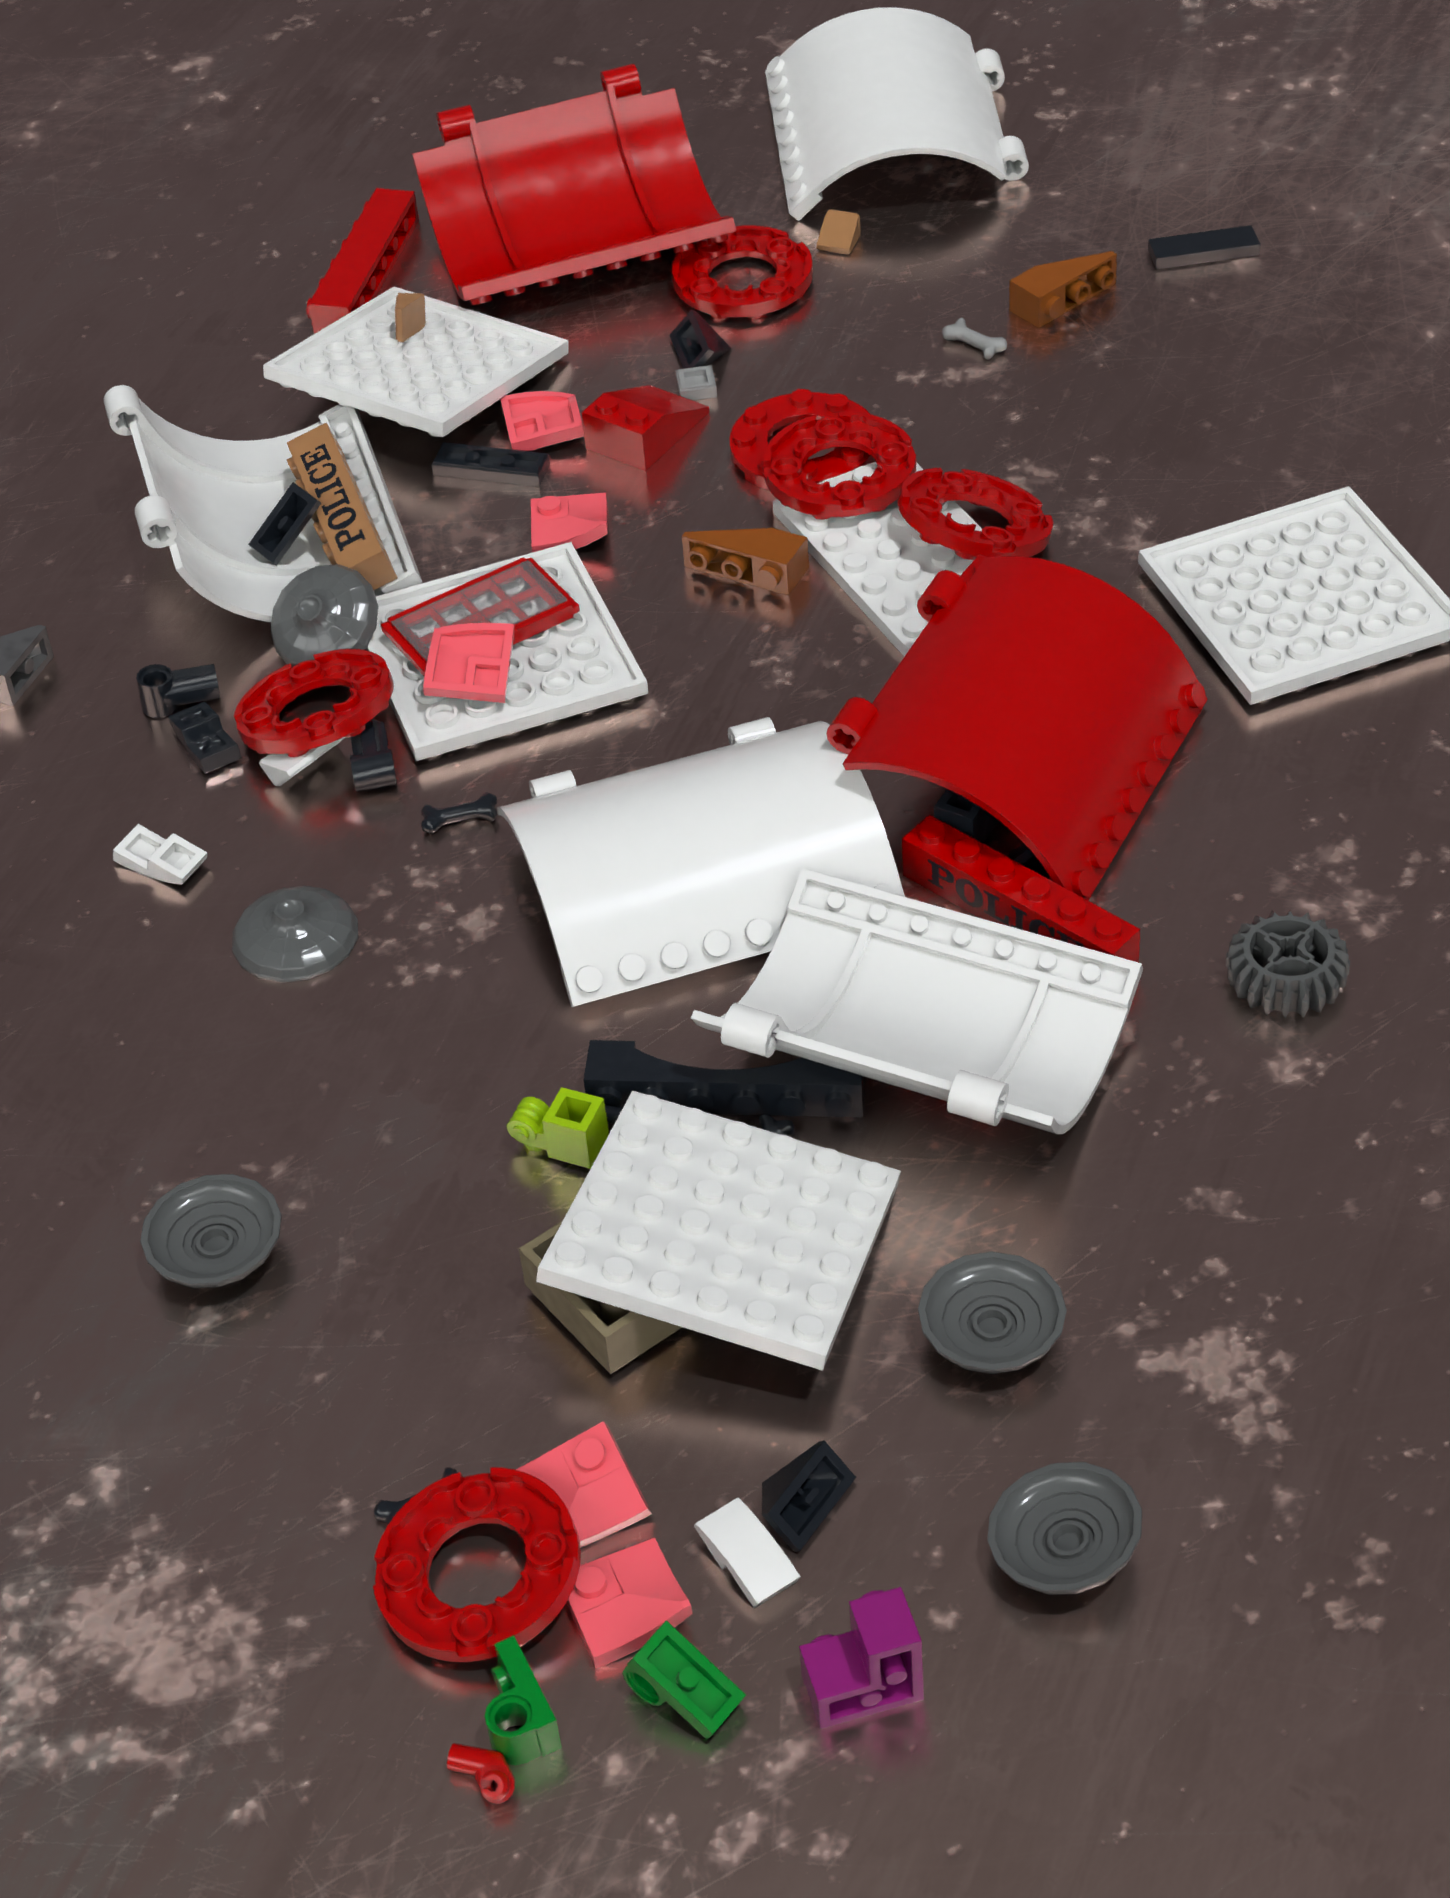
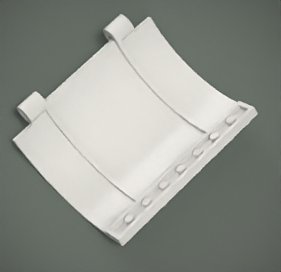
[765,7,1029,221]
[104,385,422,622]
[496,717,905,1007]
[691,868,1143,1134]

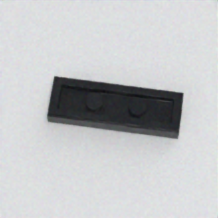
[1148,225,1261,269]
[431,442,550,487]

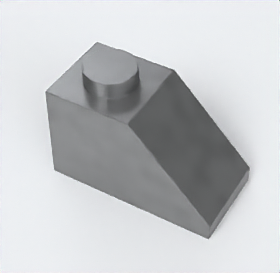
[0,625,54,706]

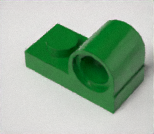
[622,1620,746,1739]
[485,1635,562,1766]

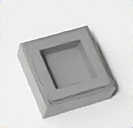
[676,365,717,400]

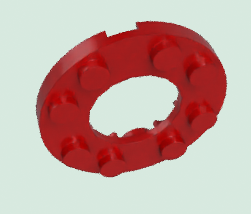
[672,225,813,319]
[730,389,875,491]
[763,411,916,520]
[898,468,1053,560]
[234,649,394,757]
[373,1467,581,1662]

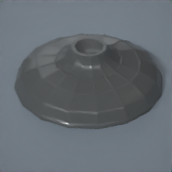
[271,564,378,668]
[232,885,358,983]
[140,1174,282,1288]
[918,1251,1067,1374]
[987,1462,1142,1595]

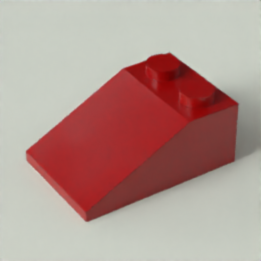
[581,385,710,471]

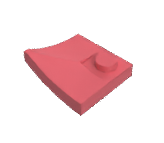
[500,391,584,451]
[531,492,608,553]
[423,623,515,703]
[516,1421,652,1548]
[567,1538,692,1669]

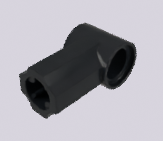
[136,664,220,718]
[350,718,397,792]

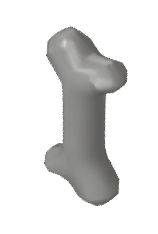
[942,318,1007,360]

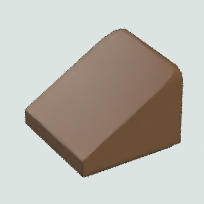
[816,209,861,255]
[395,293,426,342]

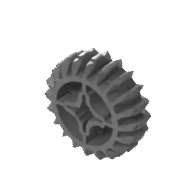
[1226,910,1350,1018]

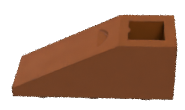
[1009,251,1117,328]
[682,528,809,596]

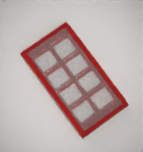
[381,557,580,677]

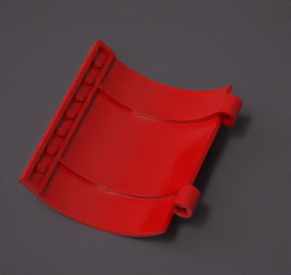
[412,63,736,305]
[826,556,1208,900]

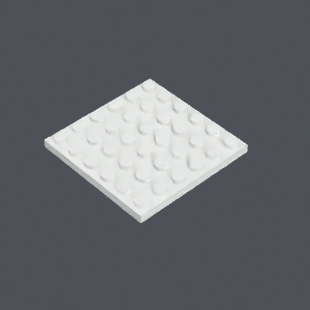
[263,286,569,437]
[1138,486,1450,705]
[366,542,649,761]
[536,1090,901,1371]

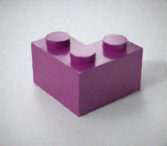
[799,1587,924,1729]

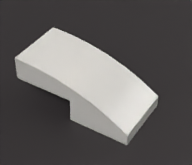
[113,824,207,884]
[694,1497,801,1609]

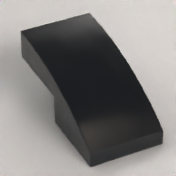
[168,701,242,774]

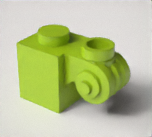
[507,1087,609,1169]

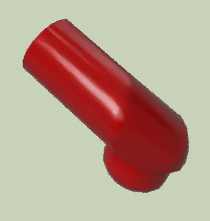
[447,1743,515,1803]

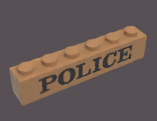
[286,422,398,590]

